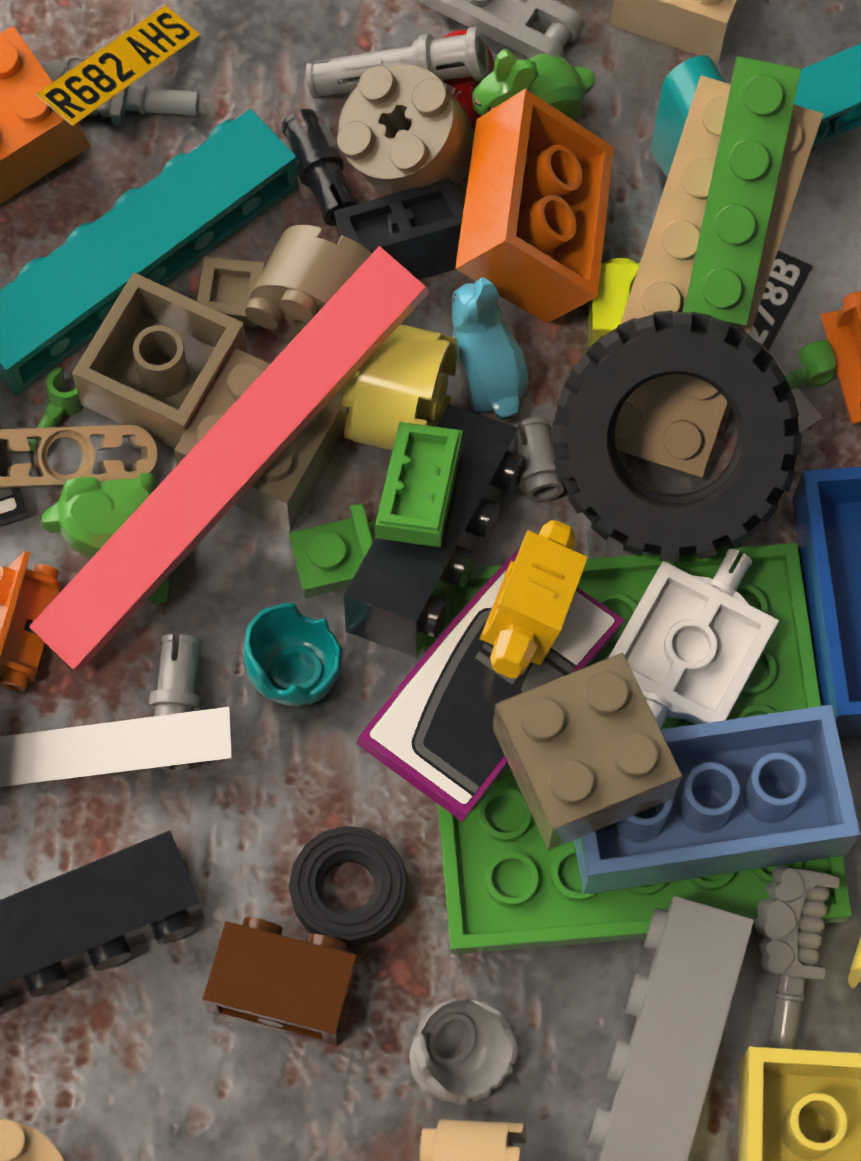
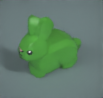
[472,48,596,121]
[41,473,169,605]

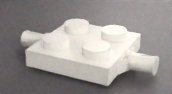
[609,549,779,729]

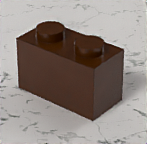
[202,917,358,1046]

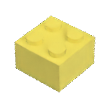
[737,1047,861,1161]

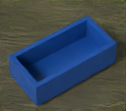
[792,467,861,738]

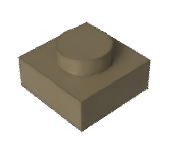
[197,256,265,328]

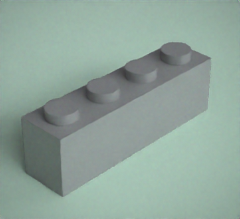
[587,896,754,1161]

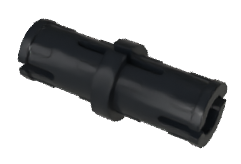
[281,109,358,226]

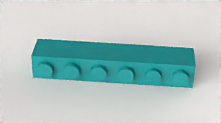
[0,108,299,396]

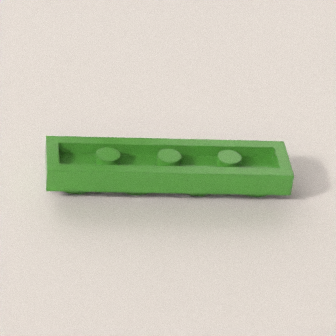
[683,56,802,326]

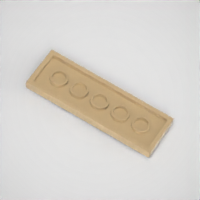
[615,75,823,477]

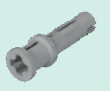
[306,26,489,99]

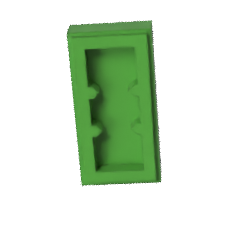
[375,422,463,547]

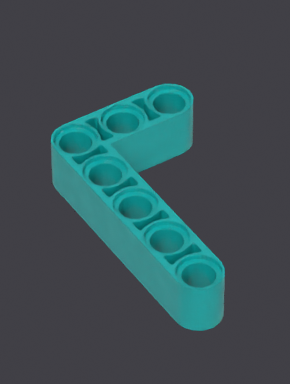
[651,43,861,178]

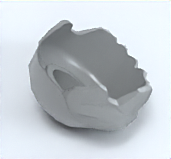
[410,999,518,1105]

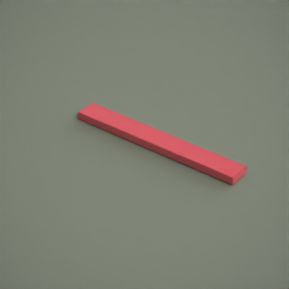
[29,246,429,672]

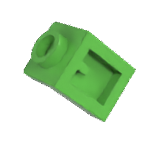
[289,503,376,599]

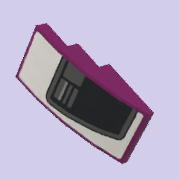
[356,547,624,822]

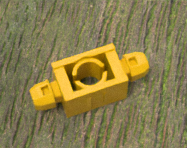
[480,520,588,678]

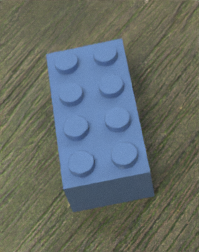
[574,705,860,895]

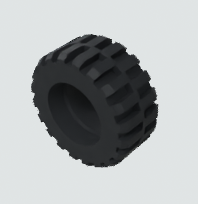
[552,310,801,562]

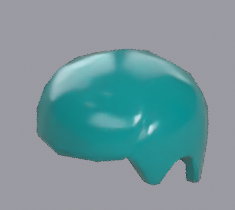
[243,603,342,707]

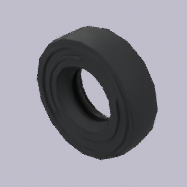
[289,826,408,947]

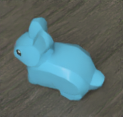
[452,277,528,420]

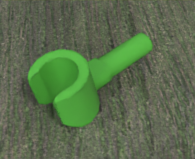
[785,340,836,390]
[28,368,83,455]

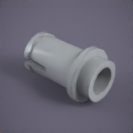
[513,417,564,502]

